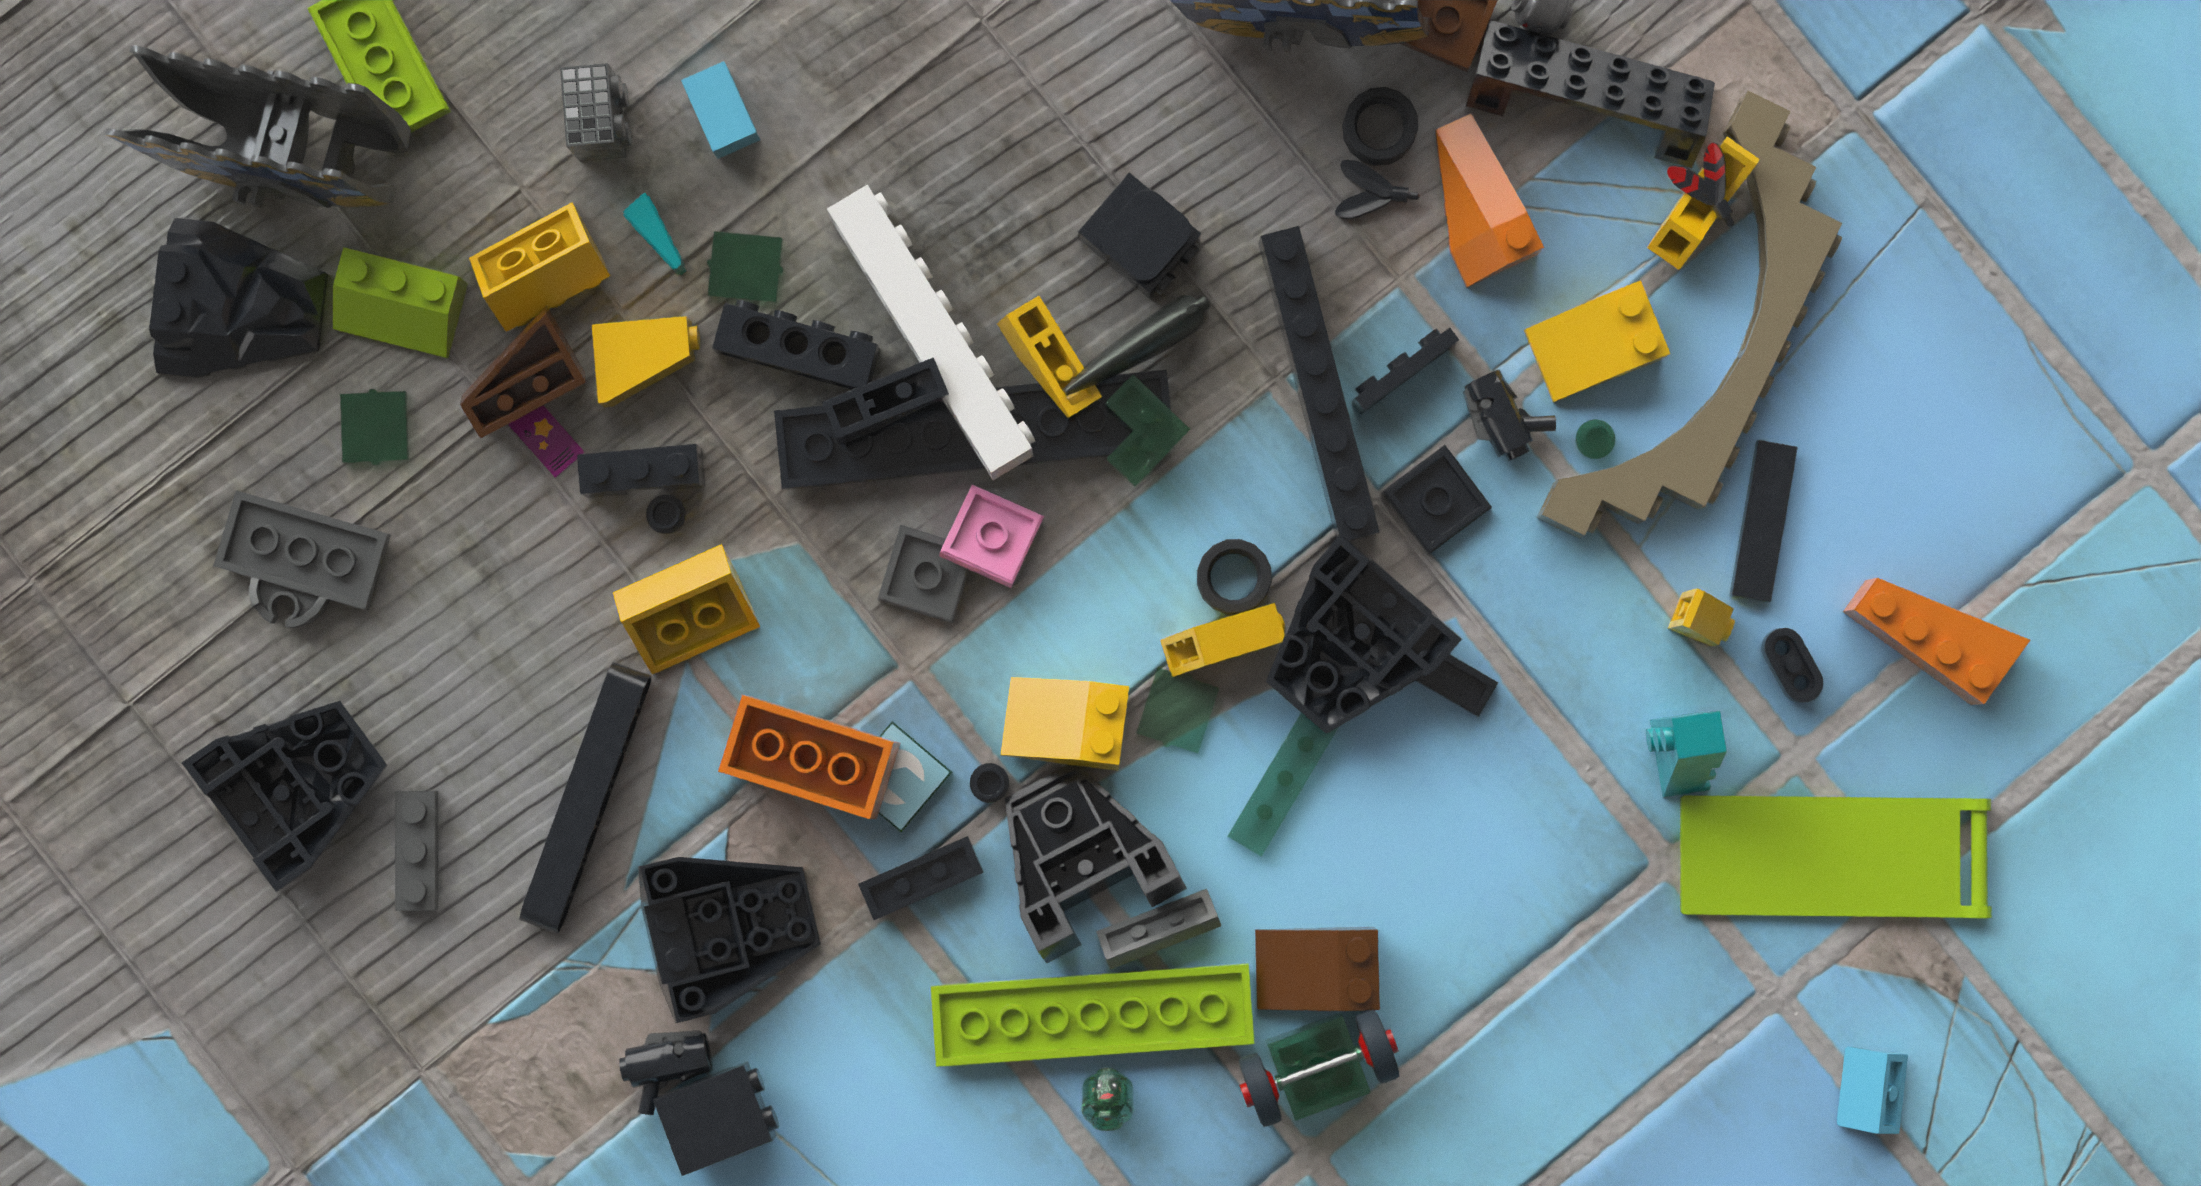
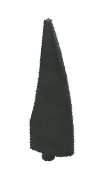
[1063,295,1210,396]

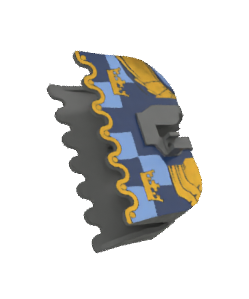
[1170,0,1431,52]
[106,45,411,208]

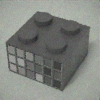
[560,63,632,162]

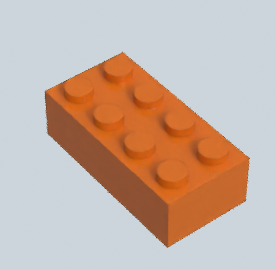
[718,695,901,819]

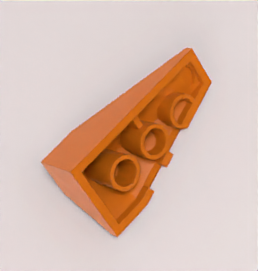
[1435,113,1544,288]

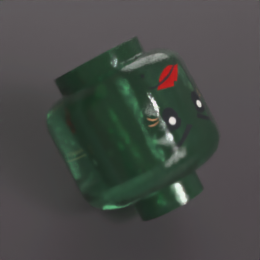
[1081,1068,1134,1131]

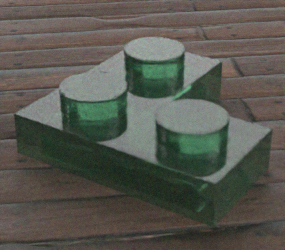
[1105,375,1190,487]

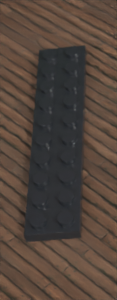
[774,370,1175,490]

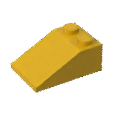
[1524,280,1671,403]
[1000,677,1129,771]

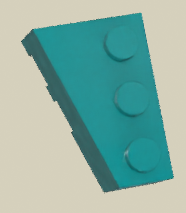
[1646,711,1727,798]

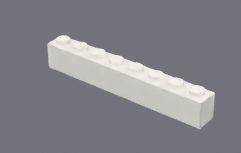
[827,185,1035,480]

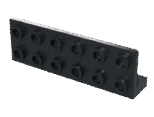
[1465,21,1715,168]

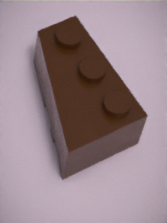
[460,305,586,439]

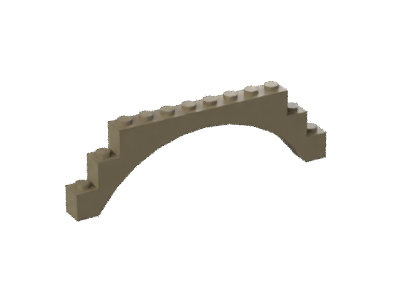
[1536,91,1842,538]

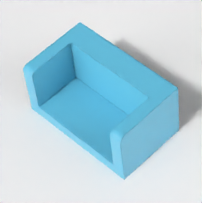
[681,61,760,159]

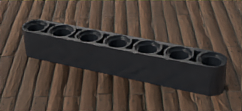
[519,662,652,934]

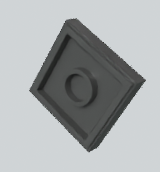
[877,525,970,624]

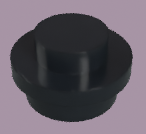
[646,495,686,534]
[970,763,1009,803]

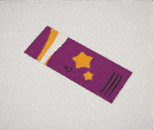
[508,405,584,478]

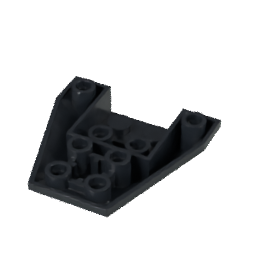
[638,857,821,1024]

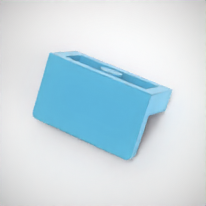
[1837,1047,1908,1134]

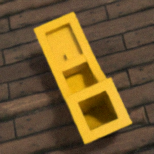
[1647,137,1759,270]

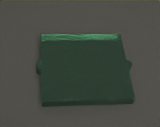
[707,231,784,303]
[340,389,409,466]
[1136,668,1219,753]

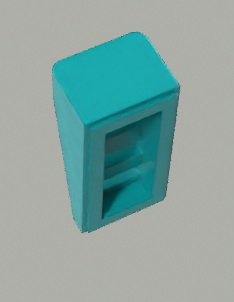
[623,193,687,276]

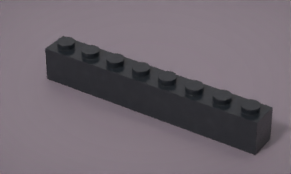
[1258,226,1380,542]

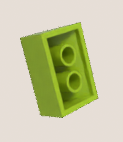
[333,247,468,359]

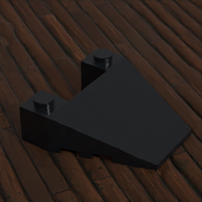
[1005,764,1187,964]

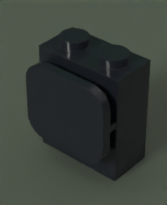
[1078,172,1202,299]
[653,1061,779,1176]

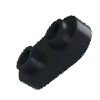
[1761,628,1823,703]

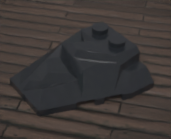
[149,218,328,378]
[1266,535,1462,734]
[182,701,388,892]

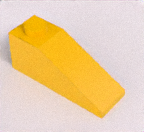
[997,296,1102,418]

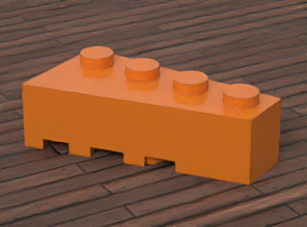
[1843,578,2030,705]

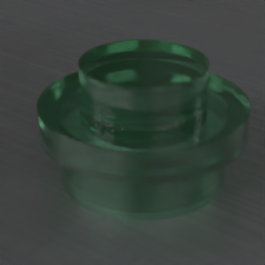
[1575,419,1615,459]

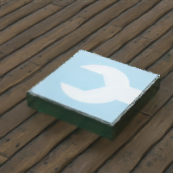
[879,721,953,833]

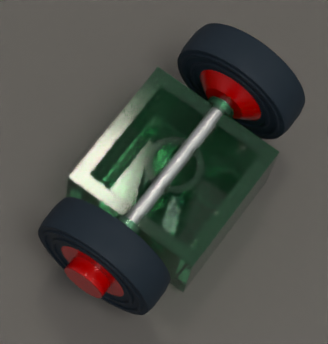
[1239,1010,1400,1127]

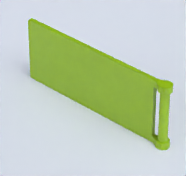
[1680,795,1992,918]

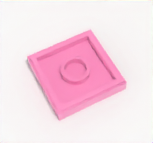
[939,485,1044,588]

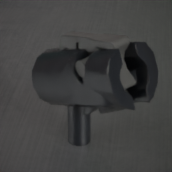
[1463,369,1556,461]
[619,1030,713,1115]

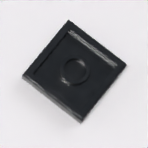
[1381,445,1492,555]

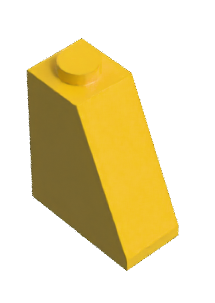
[592,316,700,408]
[1160,603,1285,677]

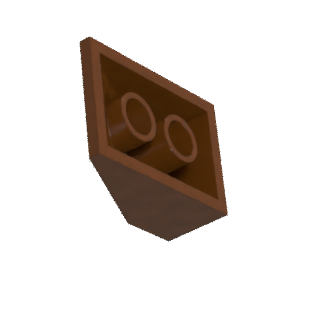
[1255,927,1380,1011]

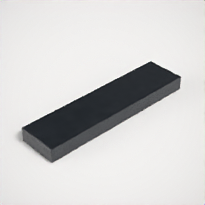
[1729,440,1798,602]

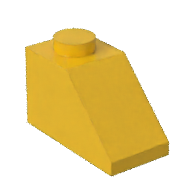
[1667,588,1735,647]

